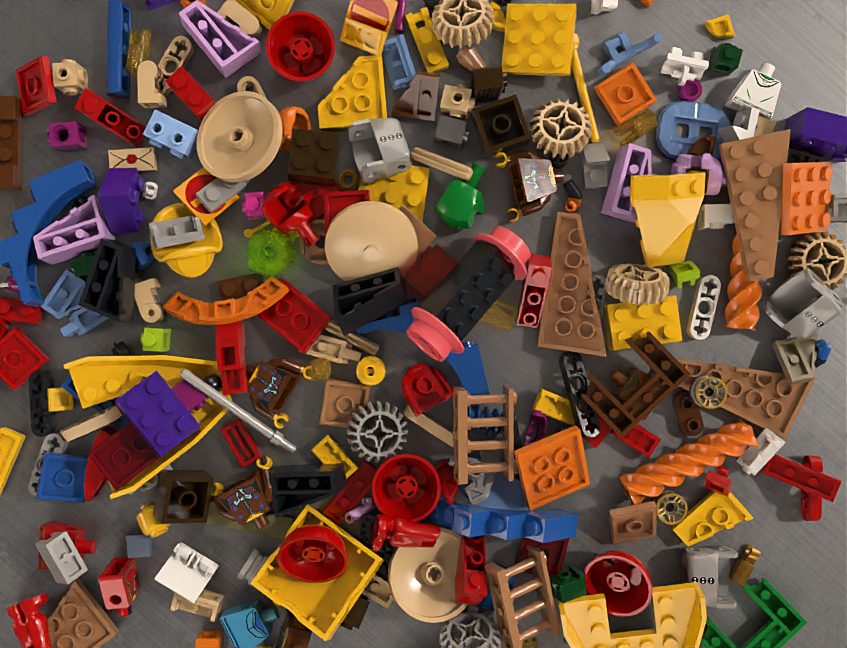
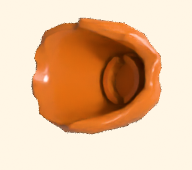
[279,106,311,152]

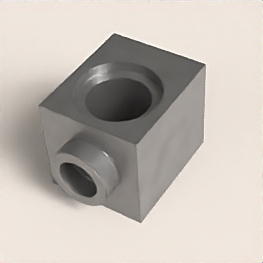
[434,115,470,149]

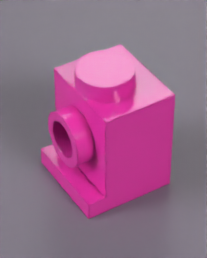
[242,191,267,220]

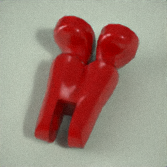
[371,514,441,551]
[6,593,52,648]

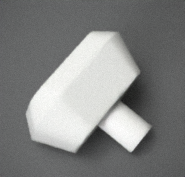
[142,182,158,200]

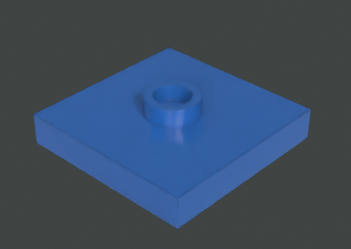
[36,452,89,503]

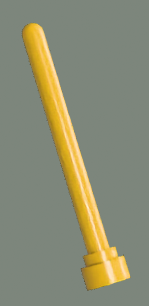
[571,34,599,143]

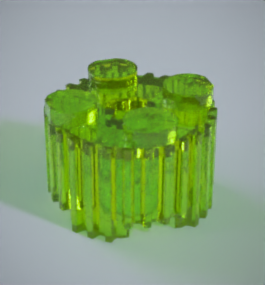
[245,230,298,276]

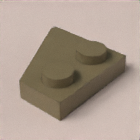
[772,333,818,385]

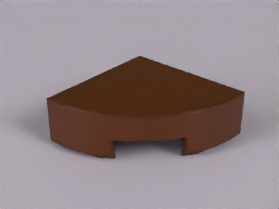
[687,136,717,156]

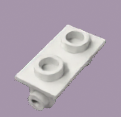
[736,428,786,475]

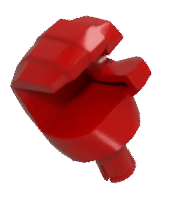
[262,182,320,247]

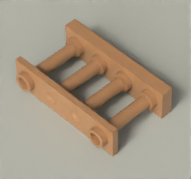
[453,385,517,484]
[485,545,561,648]

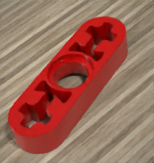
[801,455,823,521]

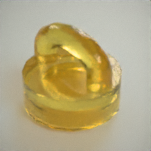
[308,358,331,381]

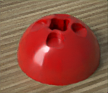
[266,12,335,82]
[372,454,441,522]
[277,524,348,583]
[584,550,653,616]

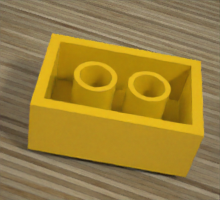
[603,295,682,351]

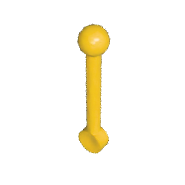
[244,220,271,238]

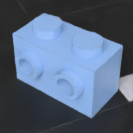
[143,110,198,159]

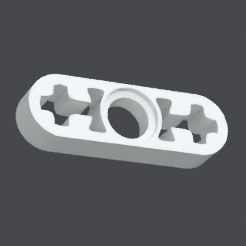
[687,275,721,340]

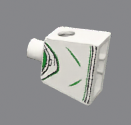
[724,63,781,119]

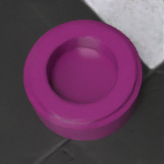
[677,79,702,102]

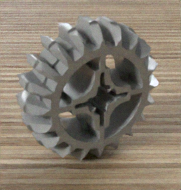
[346,400,408,463]
[439,608,502,648]

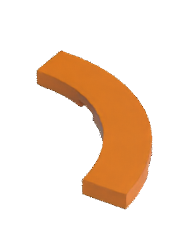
[162,276,289,325]

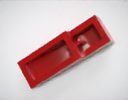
[84,426,117,502]

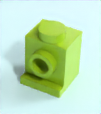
[140,327,171,352]

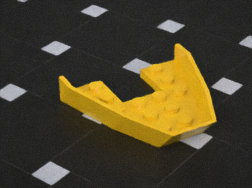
[63,355,233,499]
[558,582,707,648]

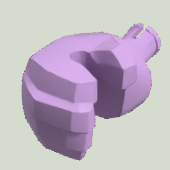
[671,153,727,195]

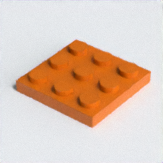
[781,162,833,235]
[514,425,590,511]

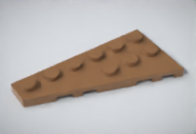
[718,129,791,282]
[537,212,607,357]
[677,359,816,439]
[48,578,119,648]

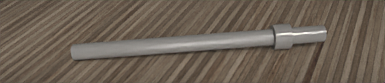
[179,368,296,454]

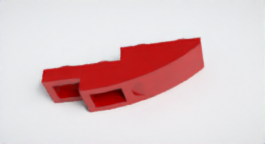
[216,320,248,395]

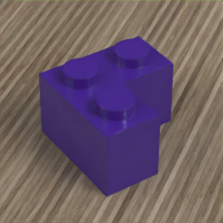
[98,168,145,233]

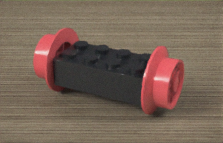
[406,226,531,362]

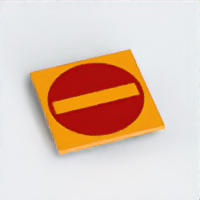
[343,0,398,41]
[173,167,240,226]

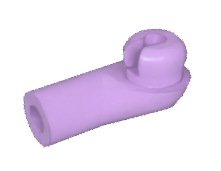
[345,496,375,524]

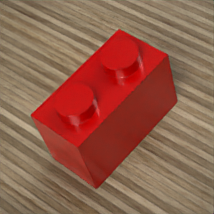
[165,66,216,120]

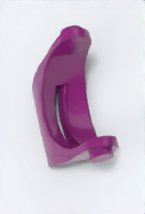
[523,409,548,447]

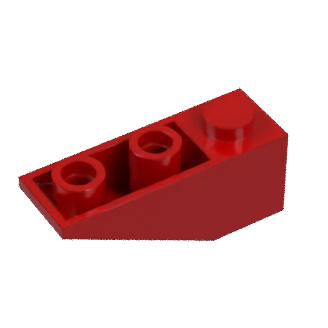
[73,88,146,148]
[516,254,552,329]
[455,535,487,605]

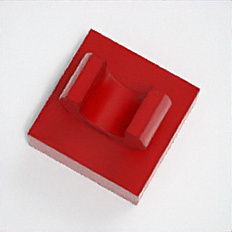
[705,466,732,497]

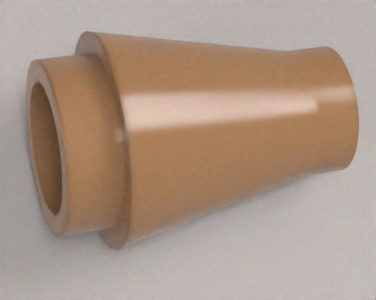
[455,45,487,73]

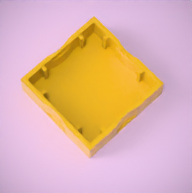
[250,505,384,641]

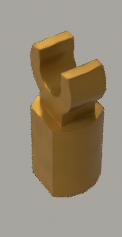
[729,544,761,586]

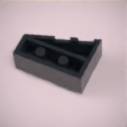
[78,239,136,322]
[333,267,408,336]
[269,463,347,518]

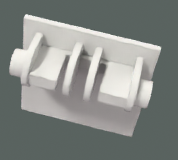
[154,542,219,604]

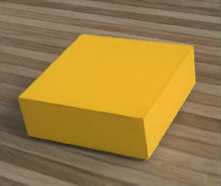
[47,387,74,412]

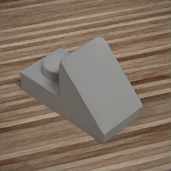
[718,107,759,143]
[581,143,610,190]

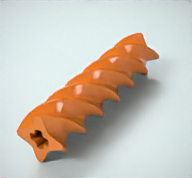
[725,227,762,331]
[619,418,759,505]

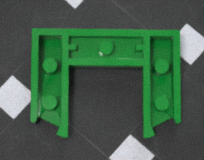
[701,578,808,648]

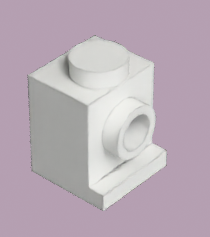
[697,204,734,230]

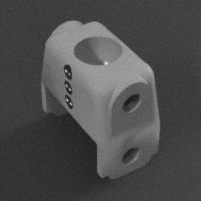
[348,118,412,184]
[763,268,844,339]
[681,546,738,609]

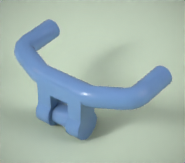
[597,31,663,76]

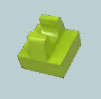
[669,260,700,289]

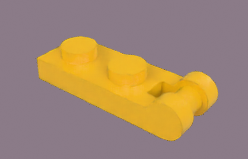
[405,7,449,73]

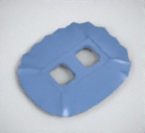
[655,101,731,160]

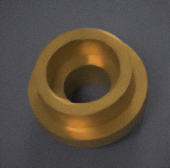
[337,168,360,191]

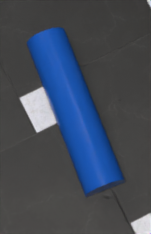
[106,0,131,98]

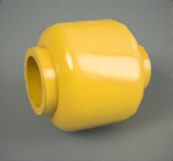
[356,355,386,386]
[136,502,170,538]

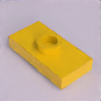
[340,18,387,56]
[532,388,582,426]
[311,434,358,479]

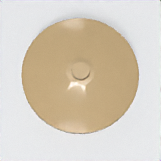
[196,91,283,182]
[325,201,418,282]
[388,527,468,623]

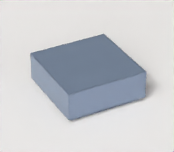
[126,533,153,558]

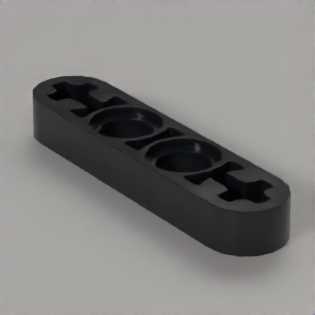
[559,351,600,438]

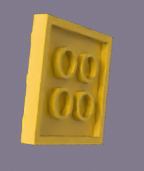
[501,4,577,76]
[358,165,430,222]

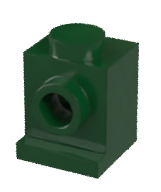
[707,43,743,75]
[70,250,97,278]
[549,565,587,603]

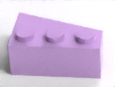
[178,0,261,78]
[601,143,652,224]
[33,194,115,265]

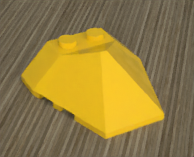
[630,170,705,268]

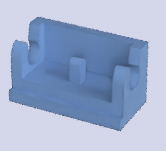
[382,34,416,92]

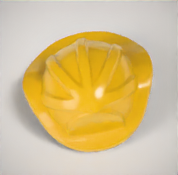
[150,202,223,278]

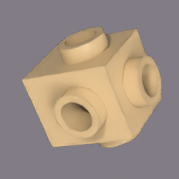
[52,59,88,95]
[440,84,476,120]

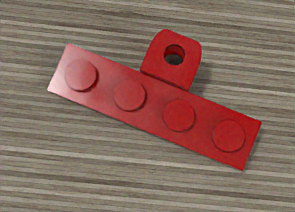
[0,297,44,340]

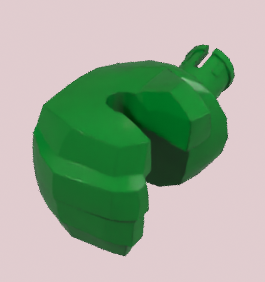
[435,162,486,229]

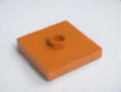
[593,62,658,126]

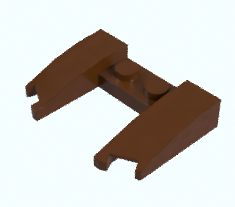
[0,96,23,191]
[580,332,691,438]

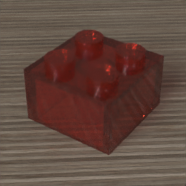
[405,244,458,299]

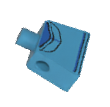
[219,600,280,648]

